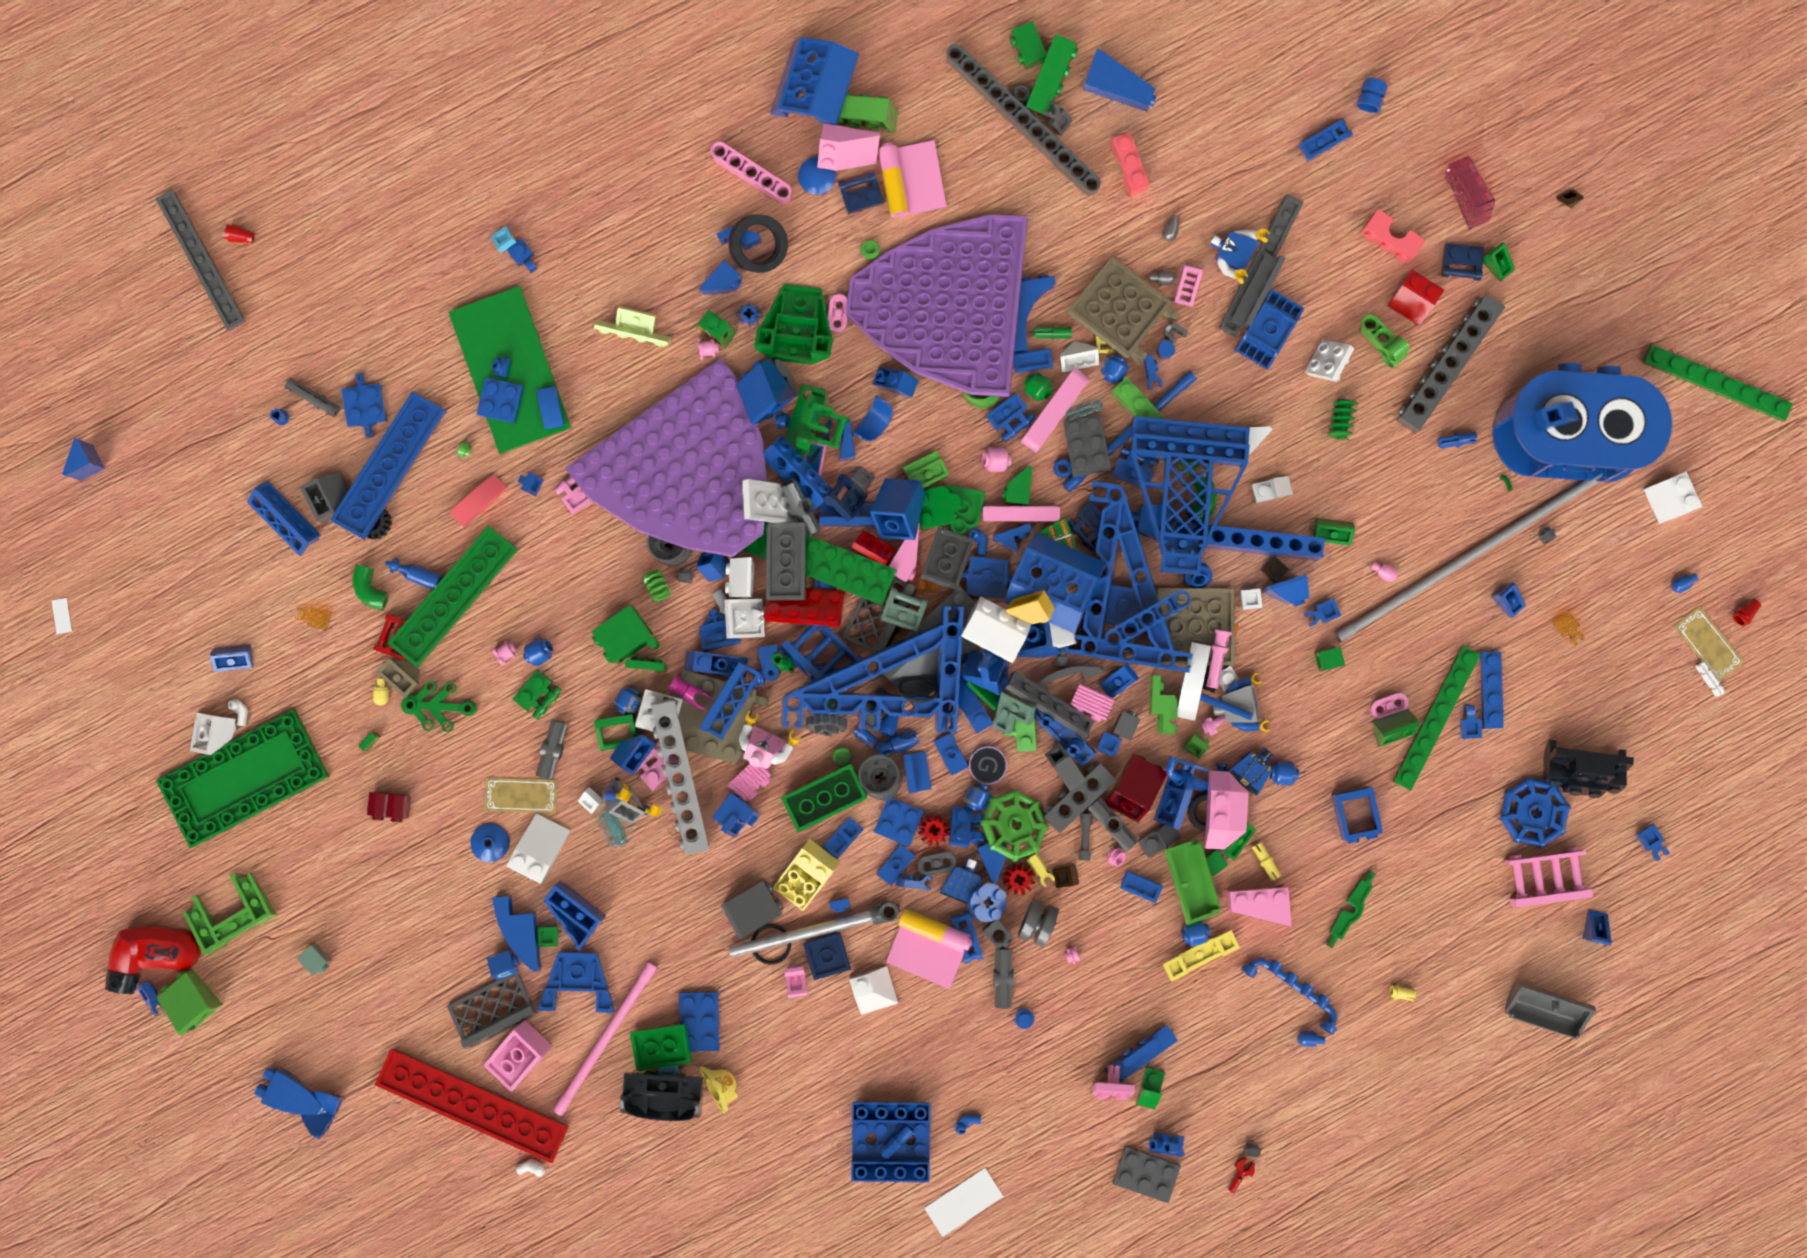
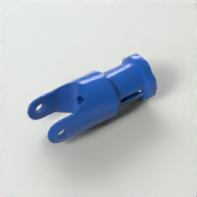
[874,730,919,755]

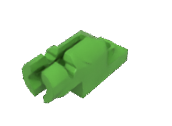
[1149,675,1178,734]

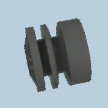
[647,535,692,566]
[858,755,902,800]

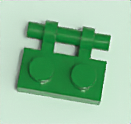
[513,670,562,720]

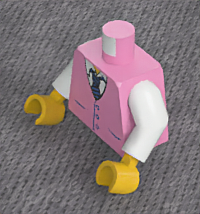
[739,711,801,769]

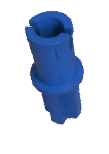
[1438,431,1477,449]
[880,1124,915,1159]

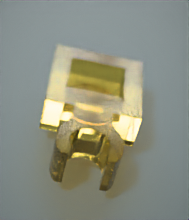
[295,607,332,631]
[1551,610,1585,645]

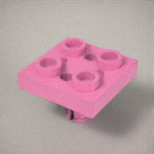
[1091,1065,1135,1100]

